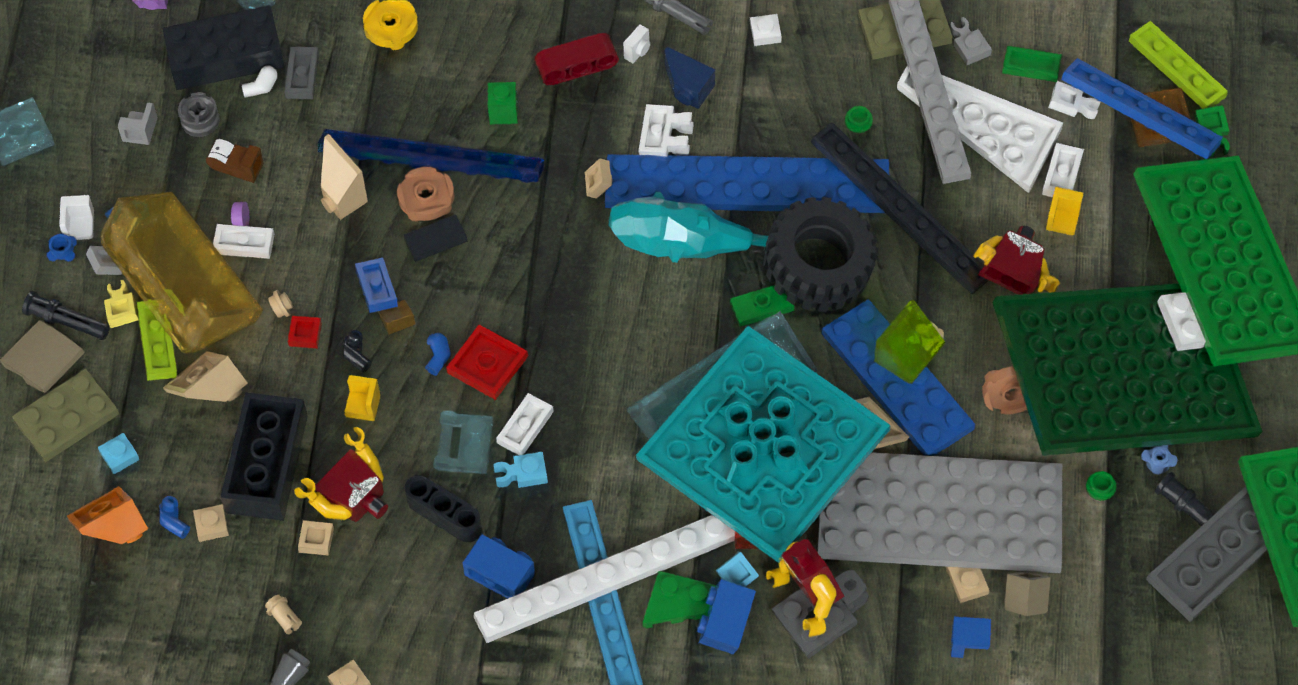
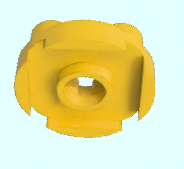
[363,0,418,50]

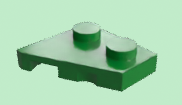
[643,571,717,628]

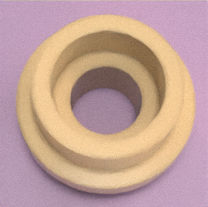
[268,290,293,318]

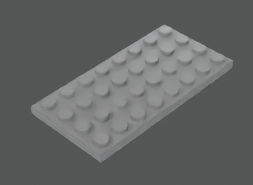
[818,453,1062,573]

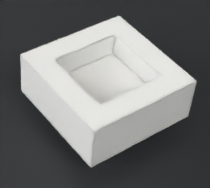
[750,14,782,46]
[623,25,650,64]

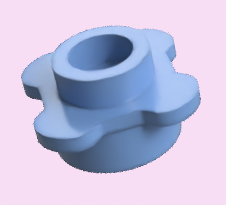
[1141,445,1178,475]

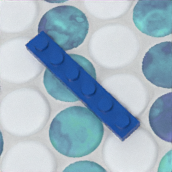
[1061,58,1223,159]

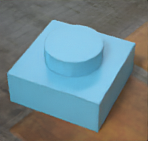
[98,433,140,474]
[716,552,759,587]

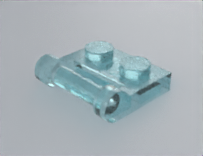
[433,411,493,474]

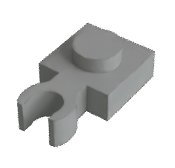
[950,17,992,65]

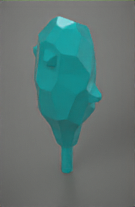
[609,192,768,263]

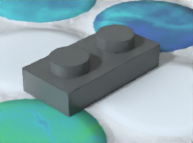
[285,47,319,99]

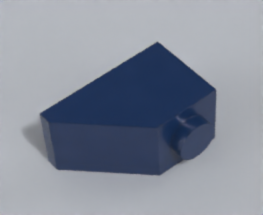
[664,47,715,109]

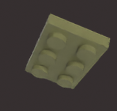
[858,0,953,60]
[12,369,119,463]

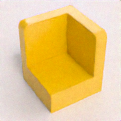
[1046,187,1083,235]
[345,375,381,421]

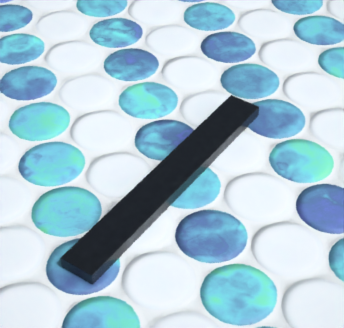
[811,122,989,294]

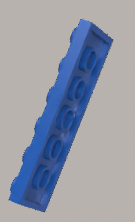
[822,299,975,456]

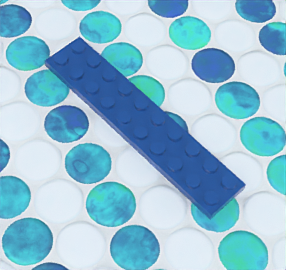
[605,154,889,213]

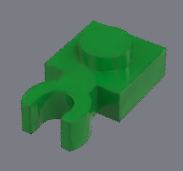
[1194,105,1230,157]

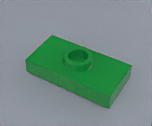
[730,285,794,327]

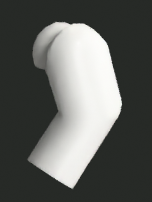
[242,65,277,98]

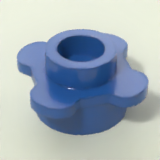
[47,234,77,262]

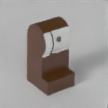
[206,139,264,183]

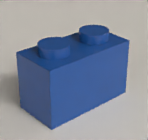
[463,534,535,599]
[697,579,756,654]

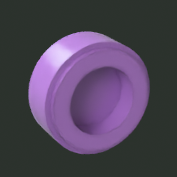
[231,202,249,227]

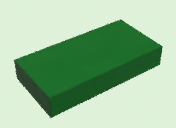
[1002,46,1062,82]

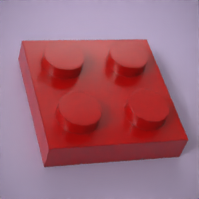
[446,325,528,400]

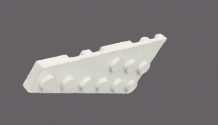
[897,66,1063,193]

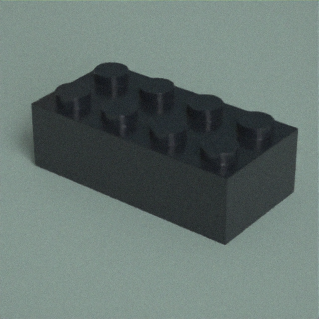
[162,5,285,91]
[220,392,308,521]

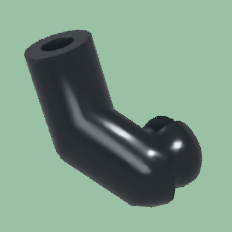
[343,330,372,373]

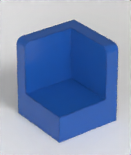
[951,617,991,658]

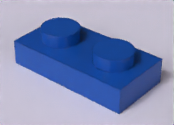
[355,257,398,313]

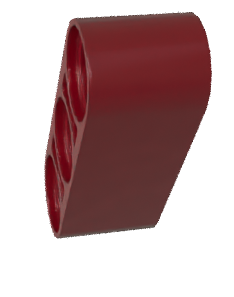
[534,33,619,85]

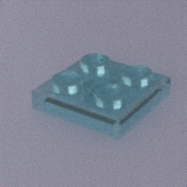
[0,97,55,166]

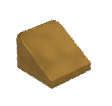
[378,300,415,335]

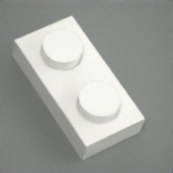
[1042,143,1084,197]
[212,224,275,259]
[1157,292,1206,351]
[496,393,553,455]

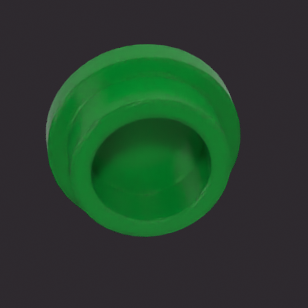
[845,106,873,133]
[1086,471,1116,501]

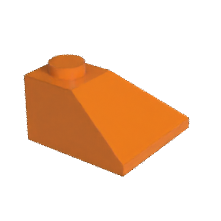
[67,486,148,544]

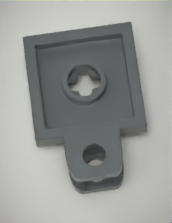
[772,570,869,659]

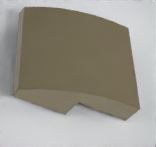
[0,320,85,393]

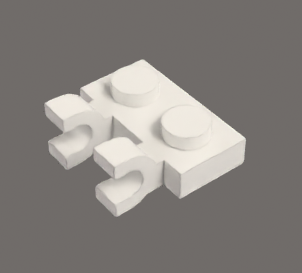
[639,104,694,157]

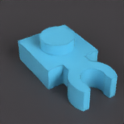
[494,452,548,488]

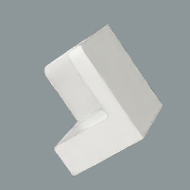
[60,195,94,240]

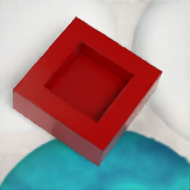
[288,316,322,349]

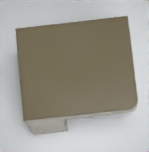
[1004,571,1051,616]

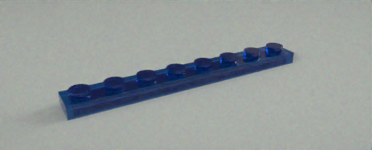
[318,129,544,183]

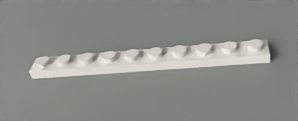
[474,515,743,643]

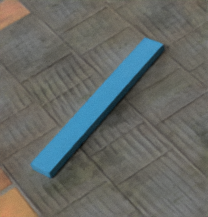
[563,500,643,685]

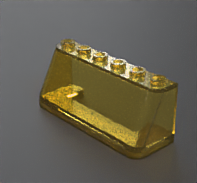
[101,192,263,354]

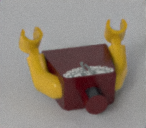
[973,226,1060,295]
[294,427,388,522]
[766,539,845,637]

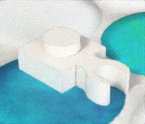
[1048,81,1100,119]

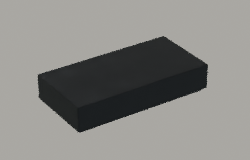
[404,215,468,262]

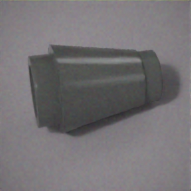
[270,649,311,685]

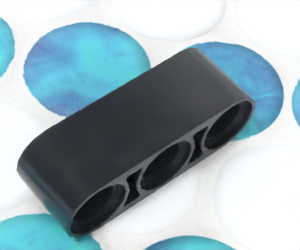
[405,475,482,542]

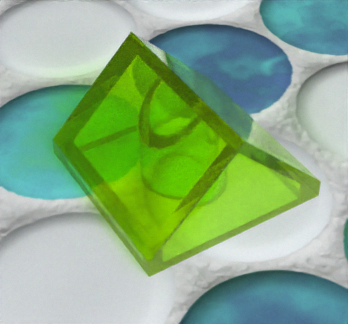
[874,300,946,384]

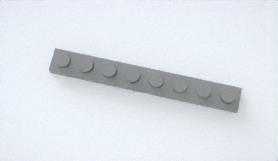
[889,0,971,184]

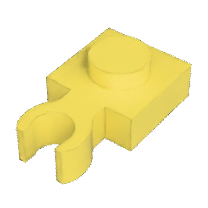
[104,280,139,328]

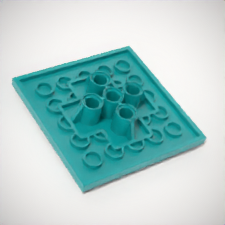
[636,326,890,563]

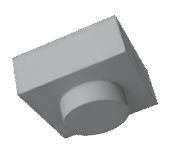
[86,246,125,275]

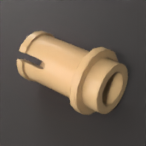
[265,595,302,634]

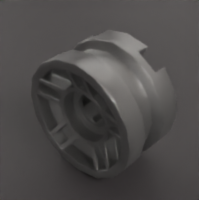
[178,92,220,137]

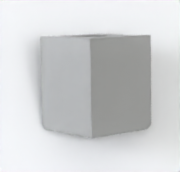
[118,103,158,145]

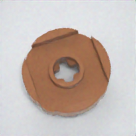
[397,167,454,221]
[982,366,1027,414]

